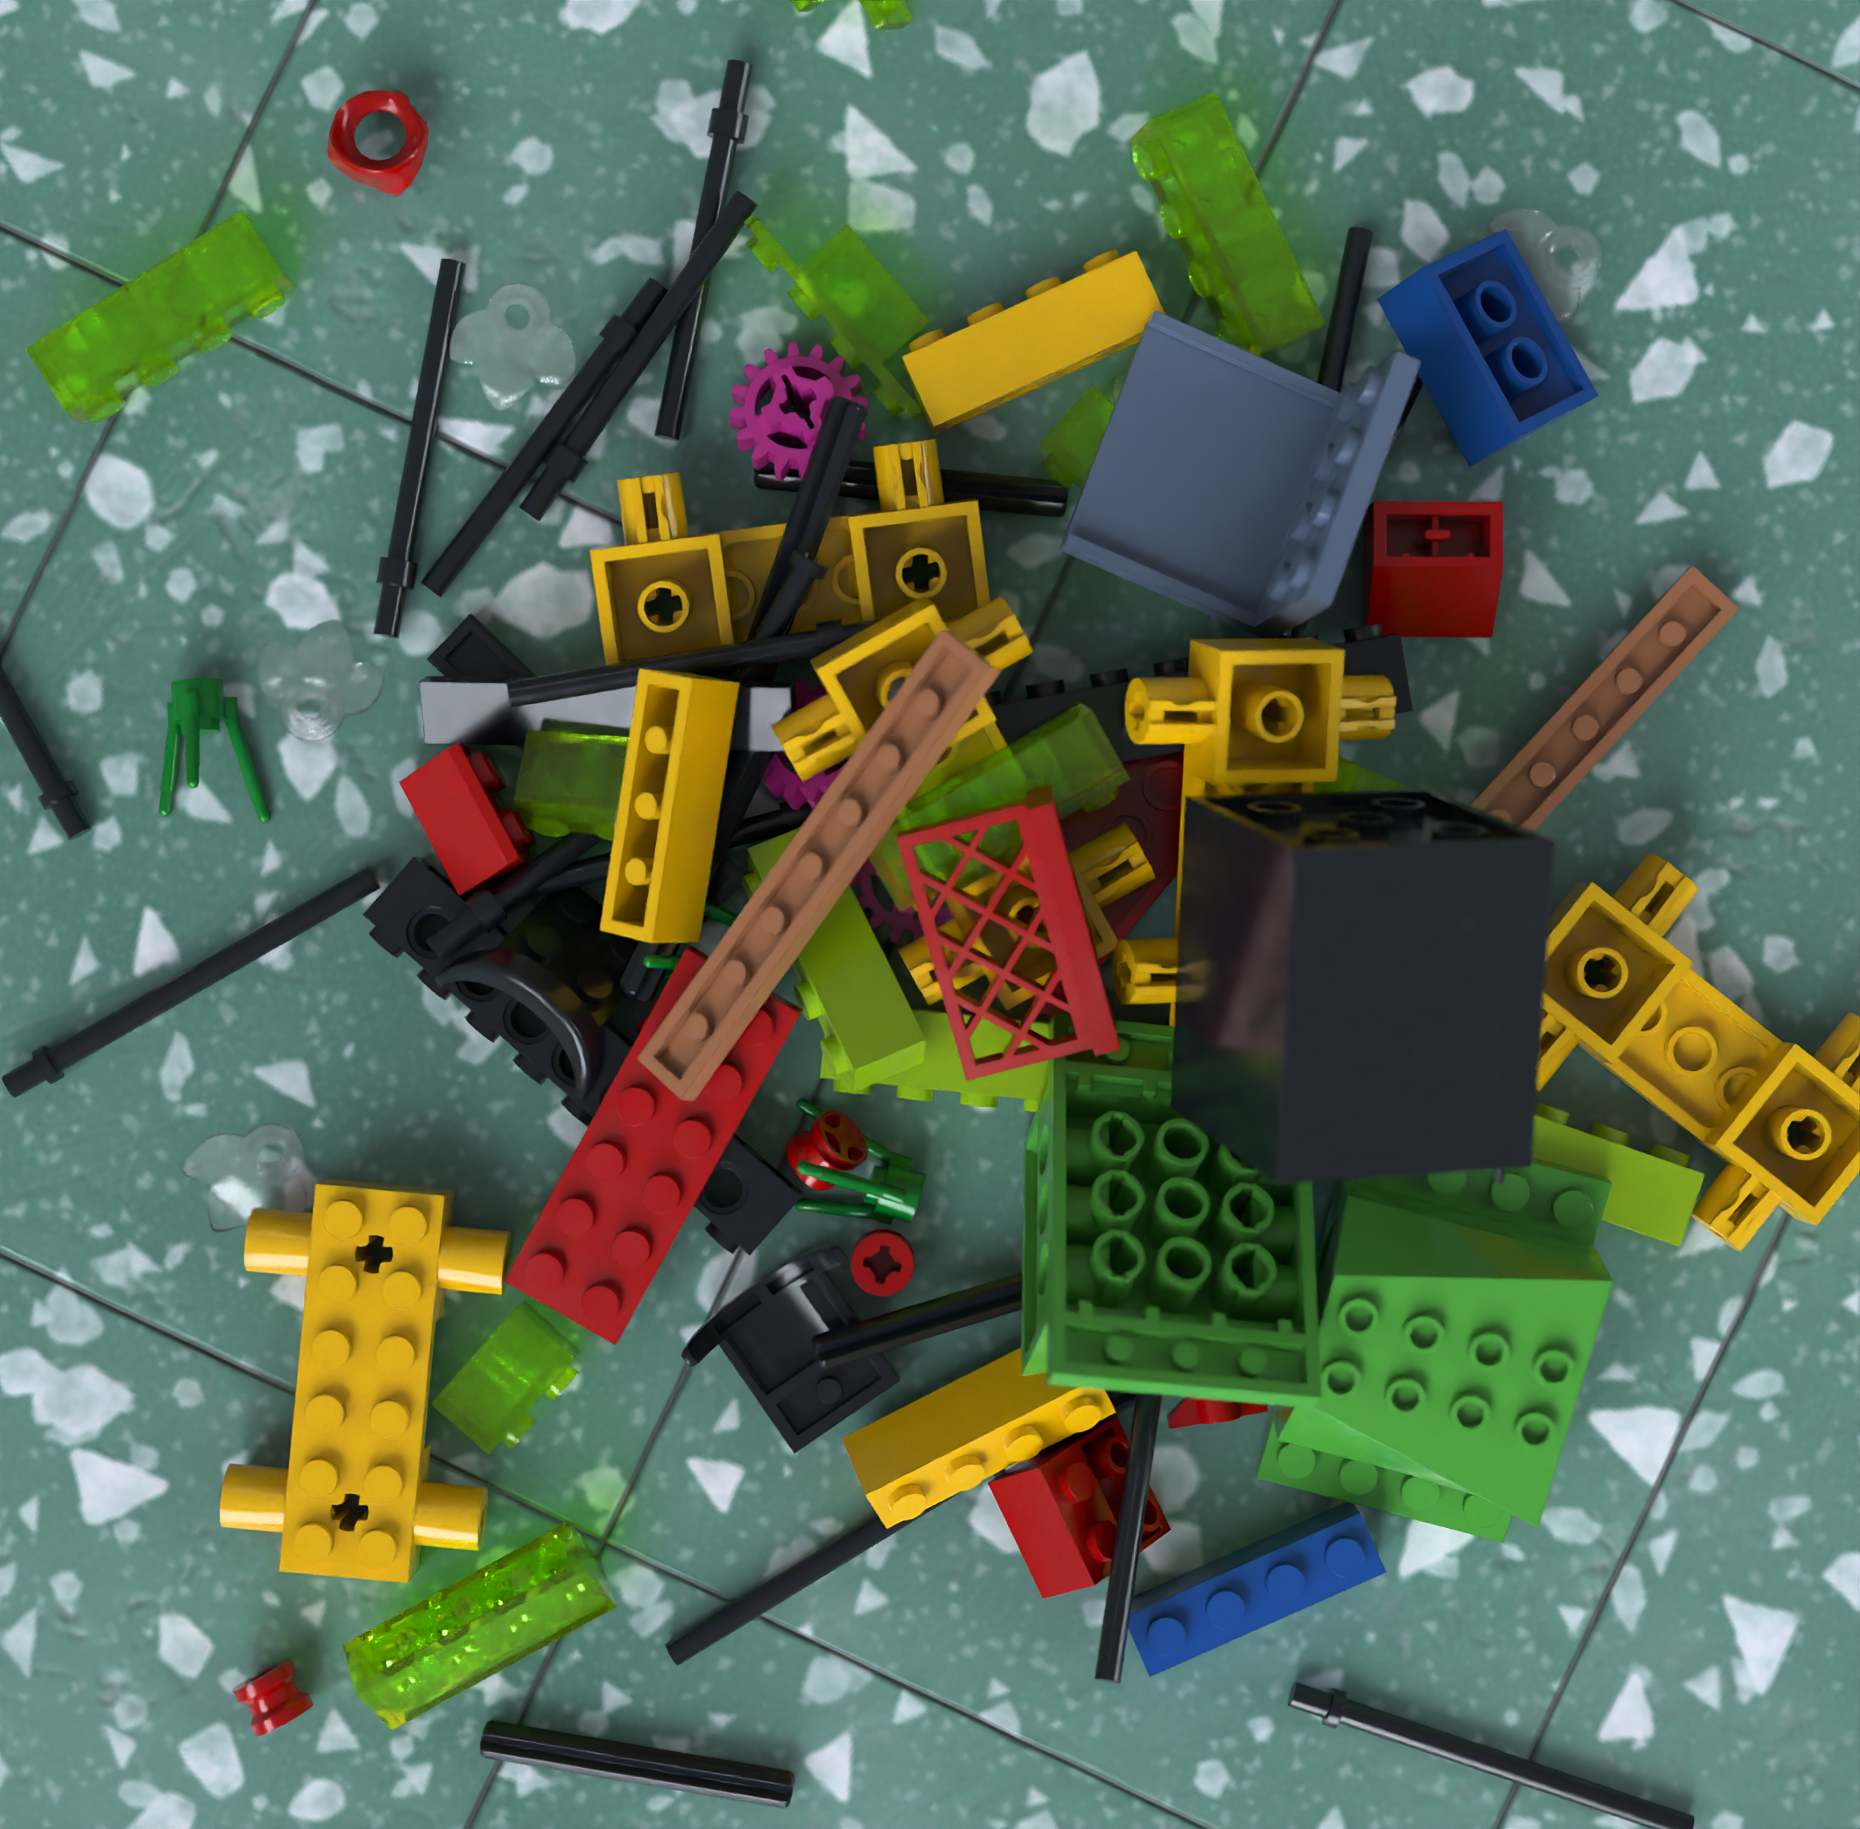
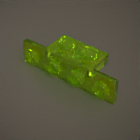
[744,214,931,422]

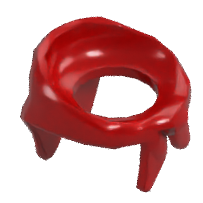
[327,90,429,197]

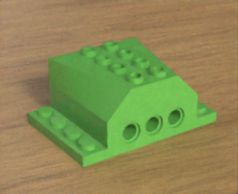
[1021,1014,1321,1408]
[1255,1158,1613,1543]

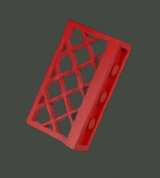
[896,785,1121,1081]

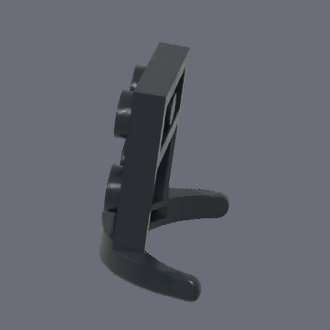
[435,887,640,1100]
[681,1244,900,1454]

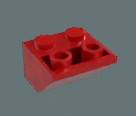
[1363,501,1503,638]
[399,742,537,897]
[988,1415,1171,1599]

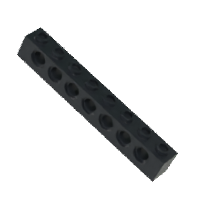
[363,857,803,1255]

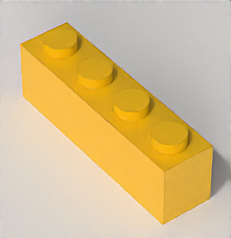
[902,249,1166,436]
[600,668,739,943]
[842,1347,1116,1529]

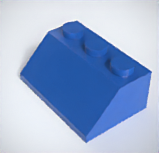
[1377,229,1598,467]

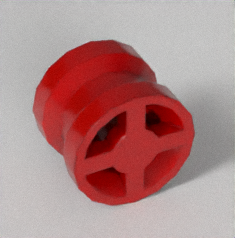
[786,1110,868,1191]
[851,1228,914,1296]
[232,1659,314,1737]

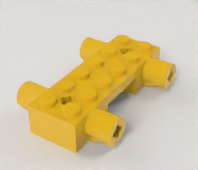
[590,439,990,683]
[771,596,1155,1010]
[1112,638,1397,1027]
[1537,852,1860,1252]
[220,1178,512,1583]

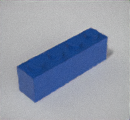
[1128,1502,1386,1677]

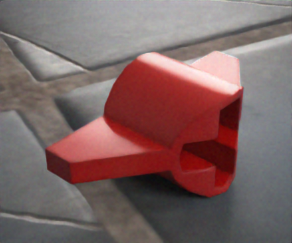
[1167,1397,1268,1429]

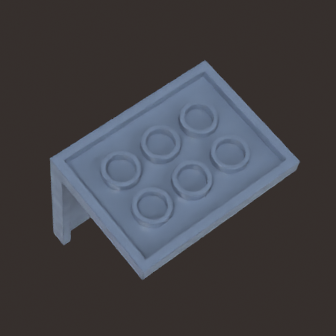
[1059,310,1421,639]

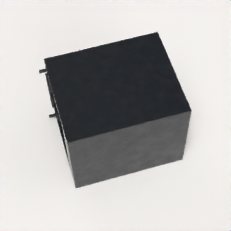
[1170,789,1555,1184]

